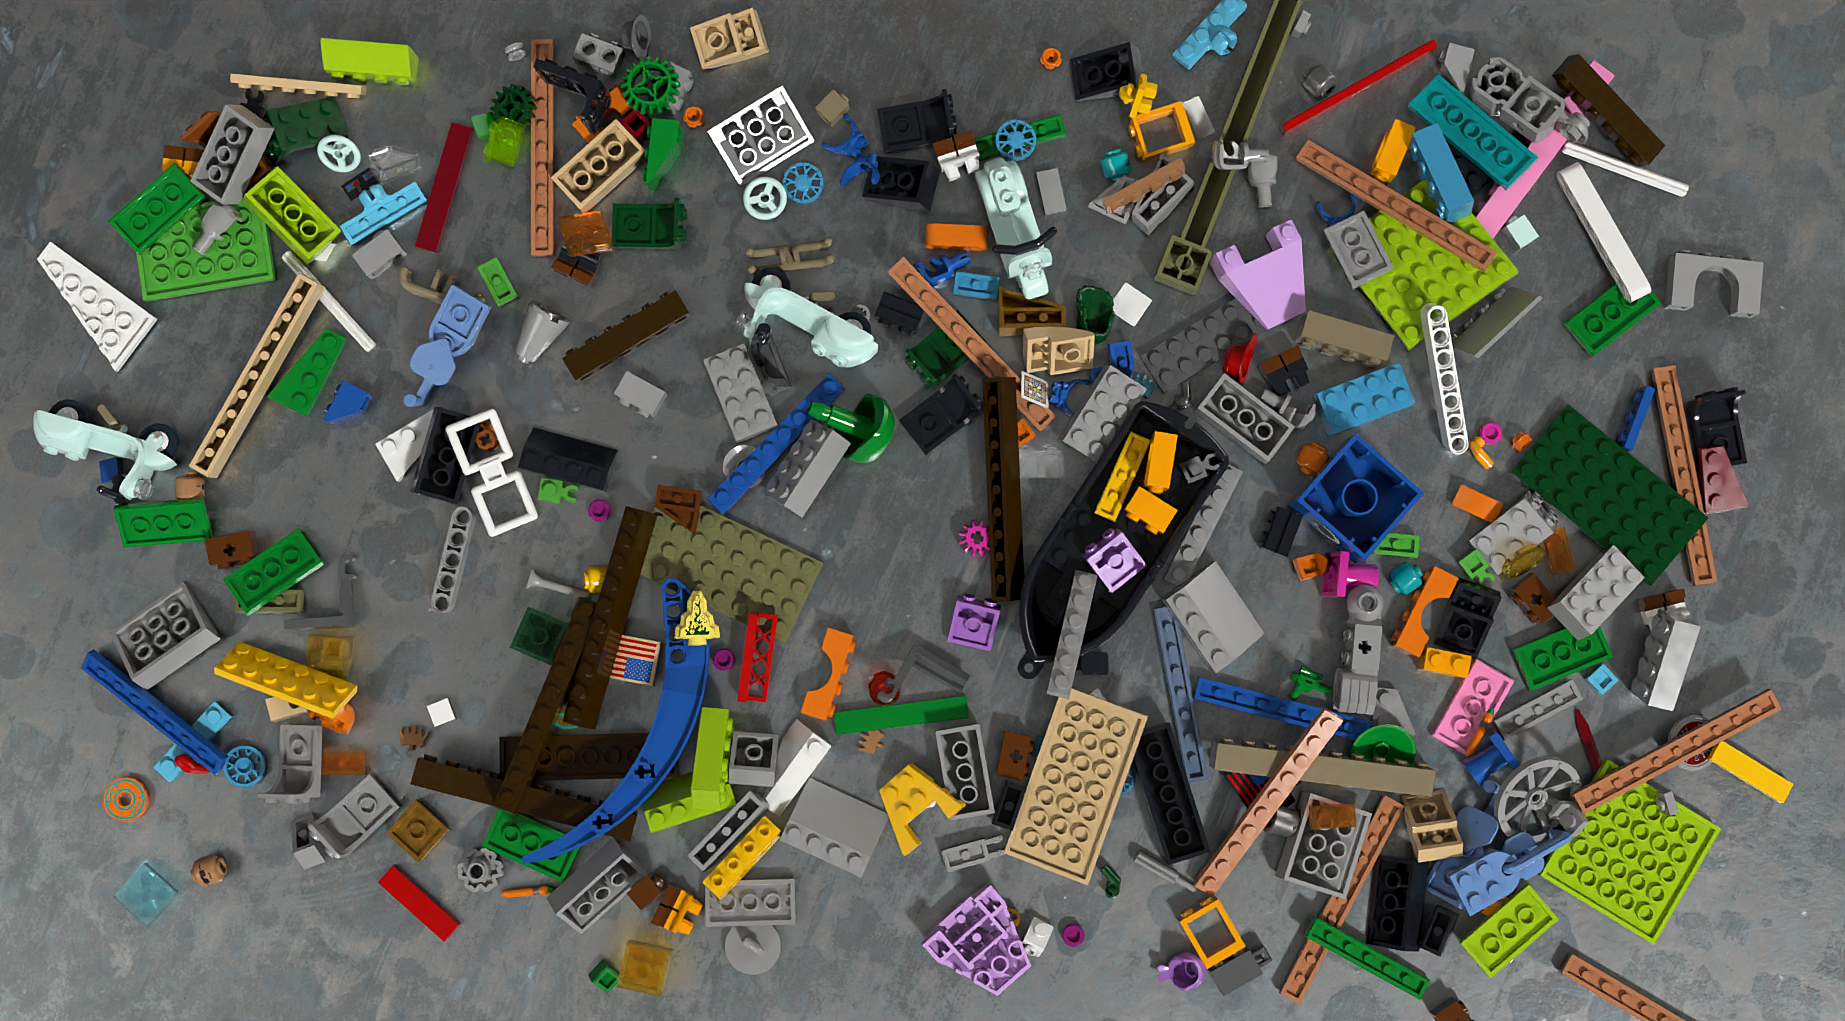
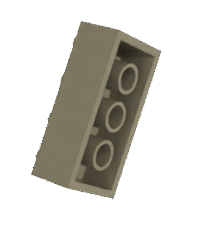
[1294,310,1395,369]

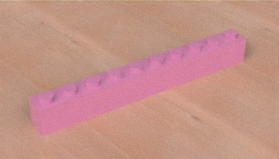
[1474,60,1615,238]

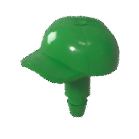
[807,393,895,463]

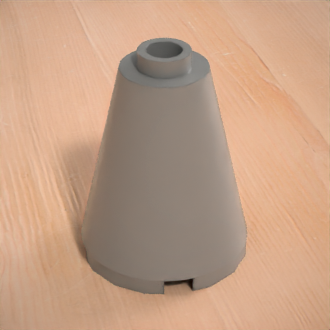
[515,300,570,364]

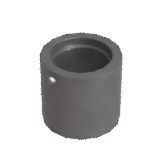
[1263,806,1300,838]

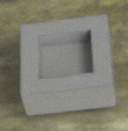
[1291,10,1312,39]
[1655,789,1679,815]

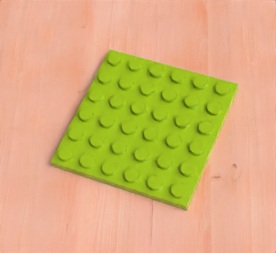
[1329,180,1519,351]
[1538,759,1721,945]

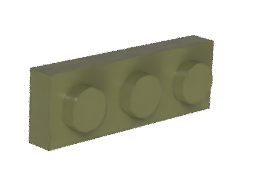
[234,590,304,614]

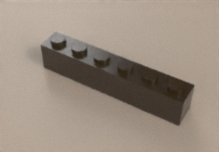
[1552,54,1666,166]
[562,290,691,384]

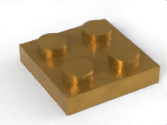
[386,799,450,863]

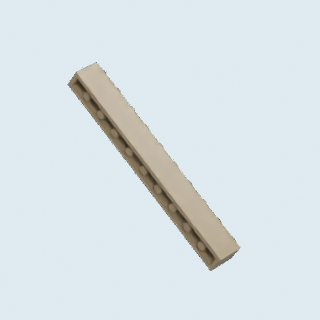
[189,273,325,478]

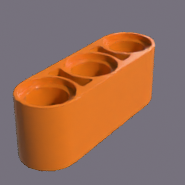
[925,224,989,251]

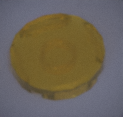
[1502,544,1545,578]

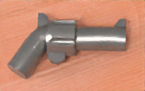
[1169,382,1194,411]

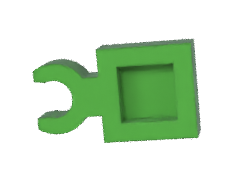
[538,478,579,503]
[1457,547,1495,586]

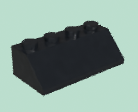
[518,427,619,493]
[1366,855,1429,952]

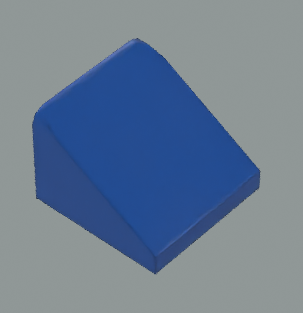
[99,457,124,483]

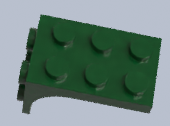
[262,96,349,166]
[612,198,687,250]
[904,309,987,389]

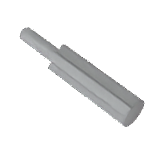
[1133,850,1196,892]

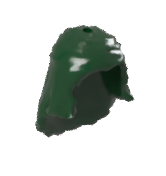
[1076,285,1116,345]

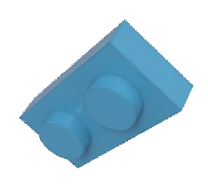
[953,271,1000,300]

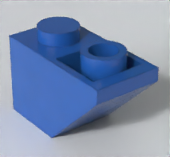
[323,381,372,424]

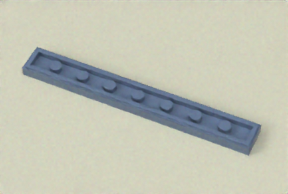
[1153,606,1209,783]

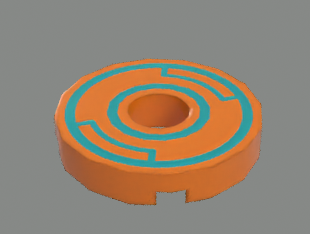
[103,777,150,822]

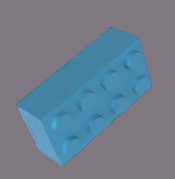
[1408,123,1474,224]
[1313,363,1416,437]

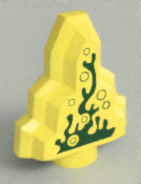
[675,591,720,646]

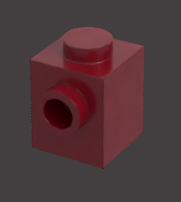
[620,110,652,144]

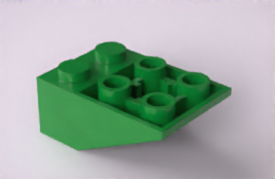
[643,118,683,193]

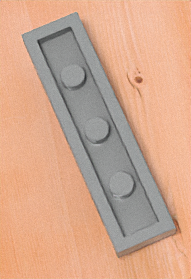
[1493,679,1583,741]

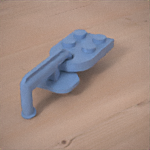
[403,285,492,407]
[1426,780,1501,909]
[1446,827,1573,916]

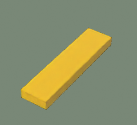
[1094,431,1151,522]
[1707,741,1793,804]

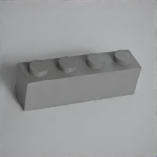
[688,790,770,872]

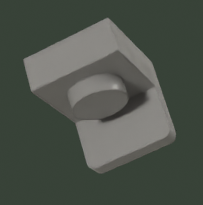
[1547,801,1589,837]

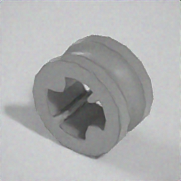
[504,42,527,61]
[851,304,870,320]

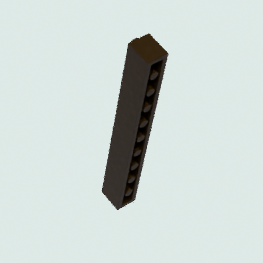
[982,377,1024,601]
[562,506,658,730]
[493,597,597,817]
[410,754,638,841]

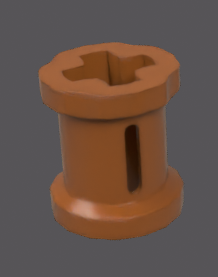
[476,430,499,452]

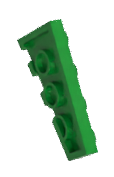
[267,328,348,417]

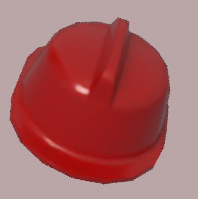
[1223,334,1258,385]

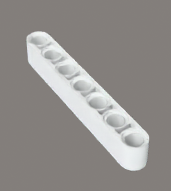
[1556,162,1651,303]
[1420,303,1468,454]

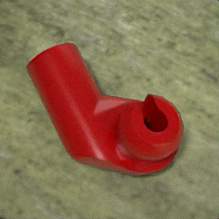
[174,754,208,775]

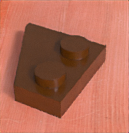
[654,485,702,534]

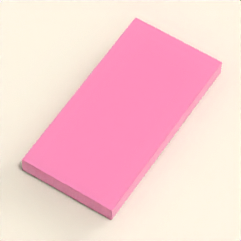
[1431,659,1514,756]

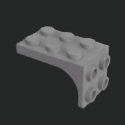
[1469,489,1558,575]
[256,724,322,803]
[307,774,401,859]

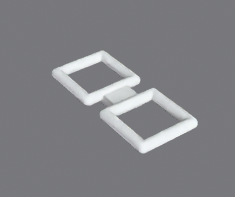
[446,408,538,537]

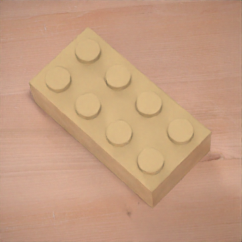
[551,119,646,215]

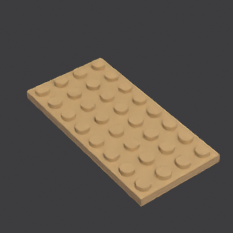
[1004,688,1148,885]

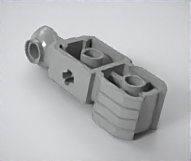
[1470,57,1590,144]
[1332,584,1384,715]

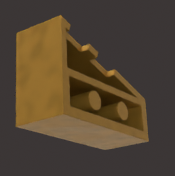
[998,286,1066,336]

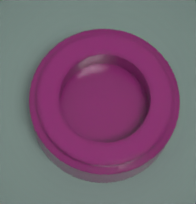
[588,499,611,522]
[713,648,736,671]
[1062,923,1085,947]

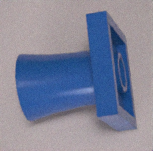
[1461,727,1521,786]

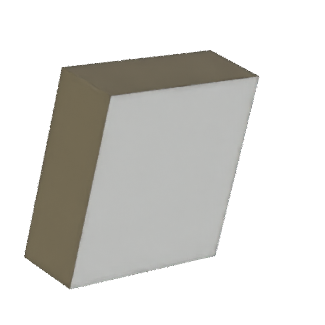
[427,698,457,727]

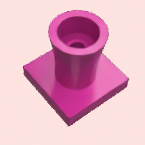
[1321,551,1379,598]

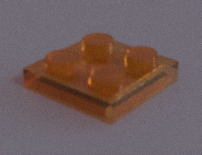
[558,211,613,257]

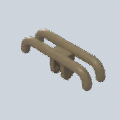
[745,237,835,275]
[398,266,486,304]

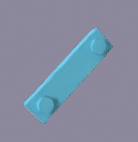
[153,701,233,782]

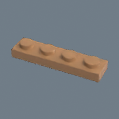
[1102,158,1185,215]

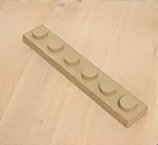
[230,74,367,98]

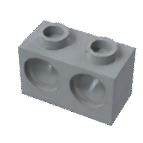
[572,33,625,78]

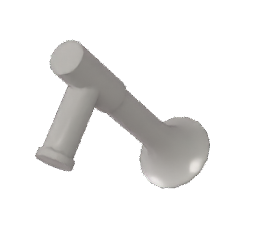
[526,568,589,617]

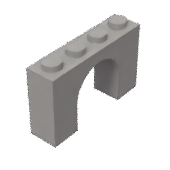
[1664,250,1764,318]

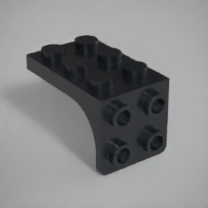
[533,59,612,135]
[877,89,957,153]
[899,374,983,456]
[1688,387,1747,466]

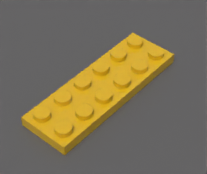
[214,641,357,719]

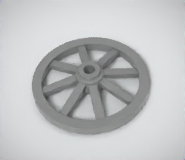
[1494,756,1582,842]

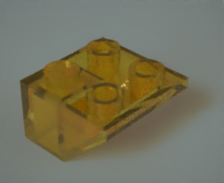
[306,634,353,682]

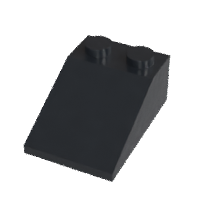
[1070,42,1143,101]
[862,156,940,212]

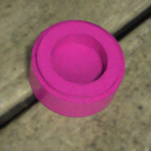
[1478,422,1502,445]

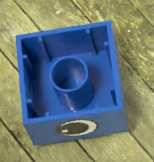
[1288,433,1424,563]

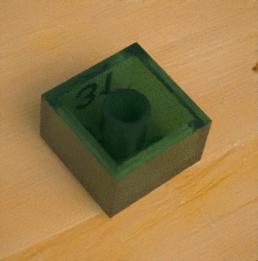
[510,607,569,665]

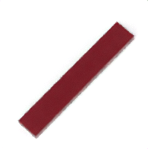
[415,122,474,254]

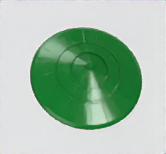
[1350,724,1416,764]

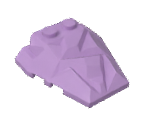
[922,884,1031,996]

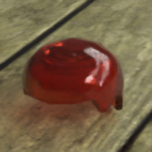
[868,671,902,706]

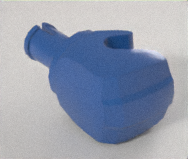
[913,250,971,287]

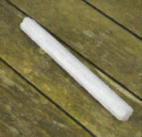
[1562,141,1689,197]
[282,250,376,352]

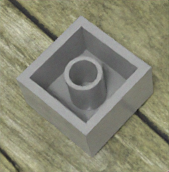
[729,731,778,787]

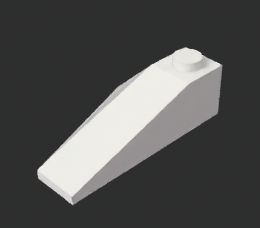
[763,719,832,817]

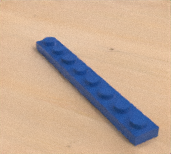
[707,373,845,515]
[81,649,228,775]
[1193,677,1373,740]

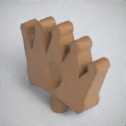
[398,725,429,751]
[858,730,884,754]

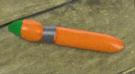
[1466,708,1494,757]
[501,885,556,898]

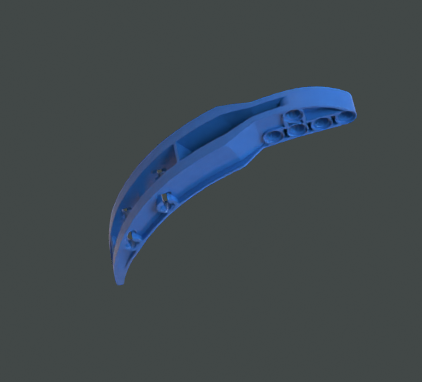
[522,578,709,863]

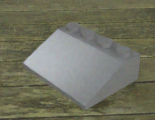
[703,81,814,187]
[1451,287,1543,368]
[1161,561,1265,673]
[110,582,220,690]
[780,777,889,878]
[1275,791,1372,899]

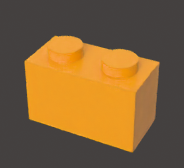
[1124,486,1178,535]
[1418,647,1472,678]

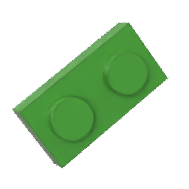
[477,257,519,307]
[1372,533,1420,558]

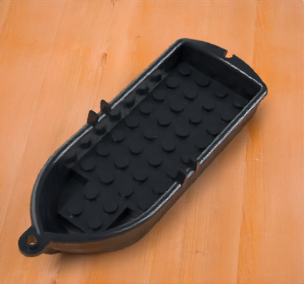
[1017,401,1229,679]

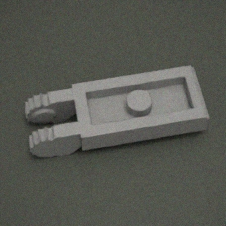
[941,835,1005,872]

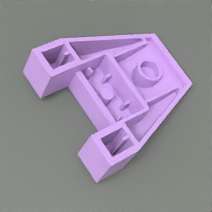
[1209,219,1306,330]

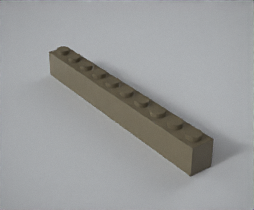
[1209,737,1436,797]

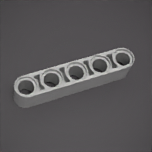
[431,506,476,614]

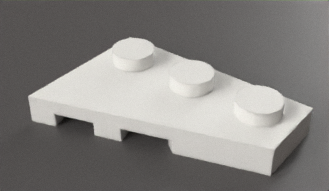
[375,410,433,482]

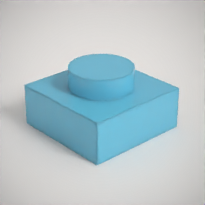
[1585,664,1618,695]

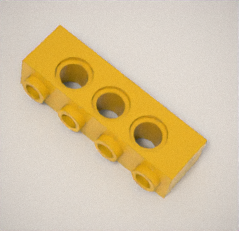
[702,816,782,901]

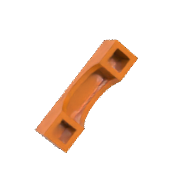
[1391,566,1459,658]
[800,628,857,721]

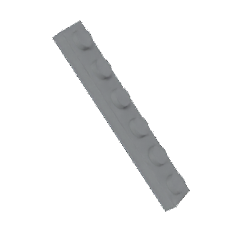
[1163,465,1243,587]
[1046,570,1098,699]

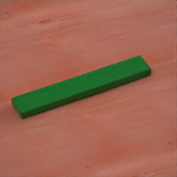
[954,114,1067,161]
[834,696,969,735]
[1303,916,1430,1000]

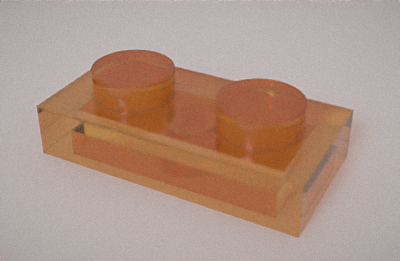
[1543,527,1576,575]
[321,752,367,775]
[1309,803,1356,829]

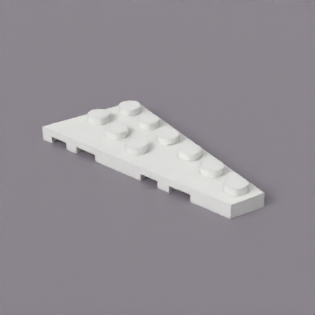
[37,242,157,372]

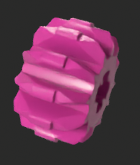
[958,520,990,557]

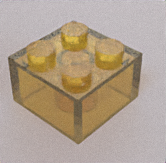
[617,939,674,997]

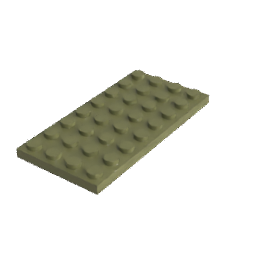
[640,505,824,643]

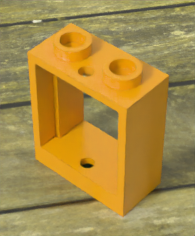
[1128,101,1195,163]
[1368,119,1416,185]
[1143,431,1178,494]
[1177,896,1246,969]

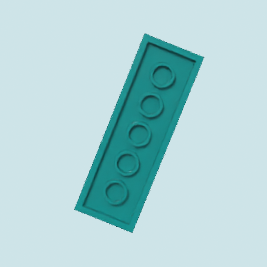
[1408,74,1538,191]

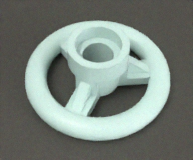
[317,135,361,172]
[743,177,787,220]

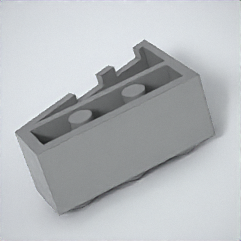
[1132,153,1194,236]

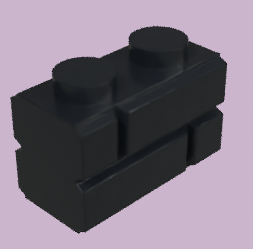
[875,291,924,335]
[1258,507,1303,558]
[1076,652,1109,675]
[991,780,1027,831]
[1419,905,1460,957]

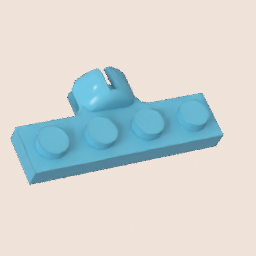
[1172,0,1247,70]
[339,181,428,245]

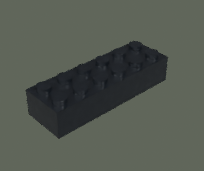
[1133,722,1211,865]

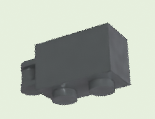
[1208,946,1272,996]

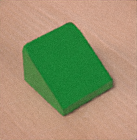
[470,112,500,140]
[588,959,623,994]

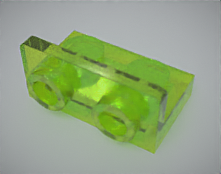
[484,116,526,167]

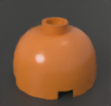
[308,703,355,734]

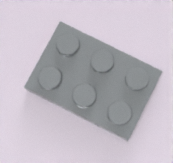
[1324,211,1394,289]

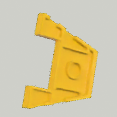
[879,763,966,856]

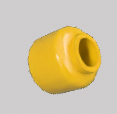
[583,564,608,594]

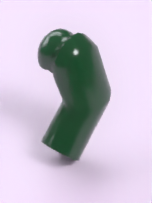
[1100,864,1121,898]

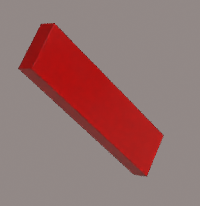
[378,865,460,942]

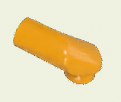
[1469,436,1494,469]

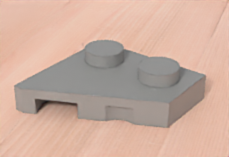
[1088,175,1138,224]
[1371,688,1415,736]

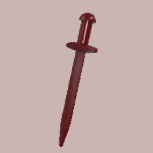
[1576,709,1602,775]

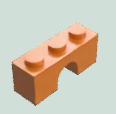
[572,82,634,144]

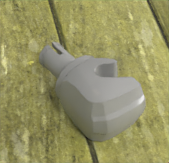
[1212,140,1269,170]
[1247,152,1278,207]
[192,202,243,255]
[1260,388,1316,430]

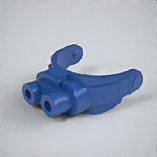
[822,114,868,157]
[840,153,880,187]
[1315,193,1357,227]
[1048,379,1091,417]

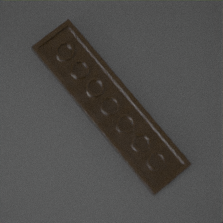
[499,733,679,781]

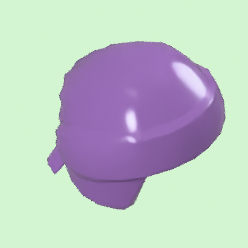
[1157,952,1205,991]

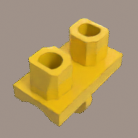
[1119,74,1157,118]

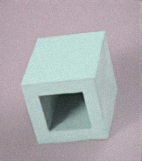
[1501,214,1539,252]

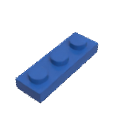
[1618,386,1655,452]

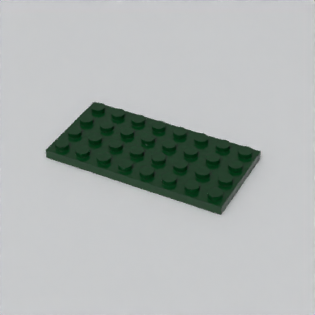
[1510,405,1708,586]

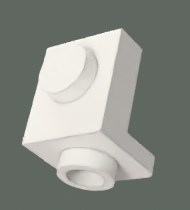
[1021,917,1054,957]

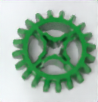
[621,55,681,116]

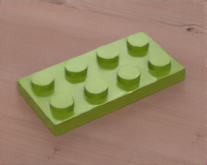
[1459,884,1559,978]

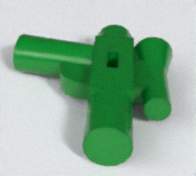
[1288,665,1332,701]

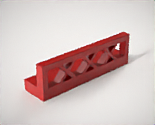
[737,611,779,703]

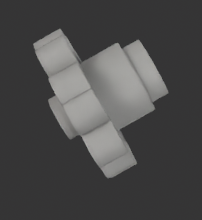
[457,848,504,893]

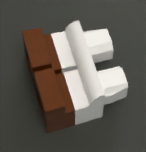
[932,131,980,181]
[1636,589,1690,630]

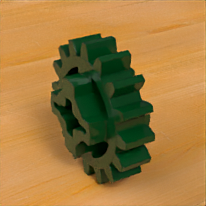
[490,84,537,133]

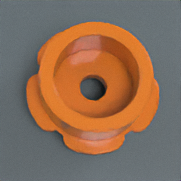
[1040,48,1062,69]
[683,106,705,128]
[1512,432,1532,452]

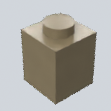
[815,89,850,128]

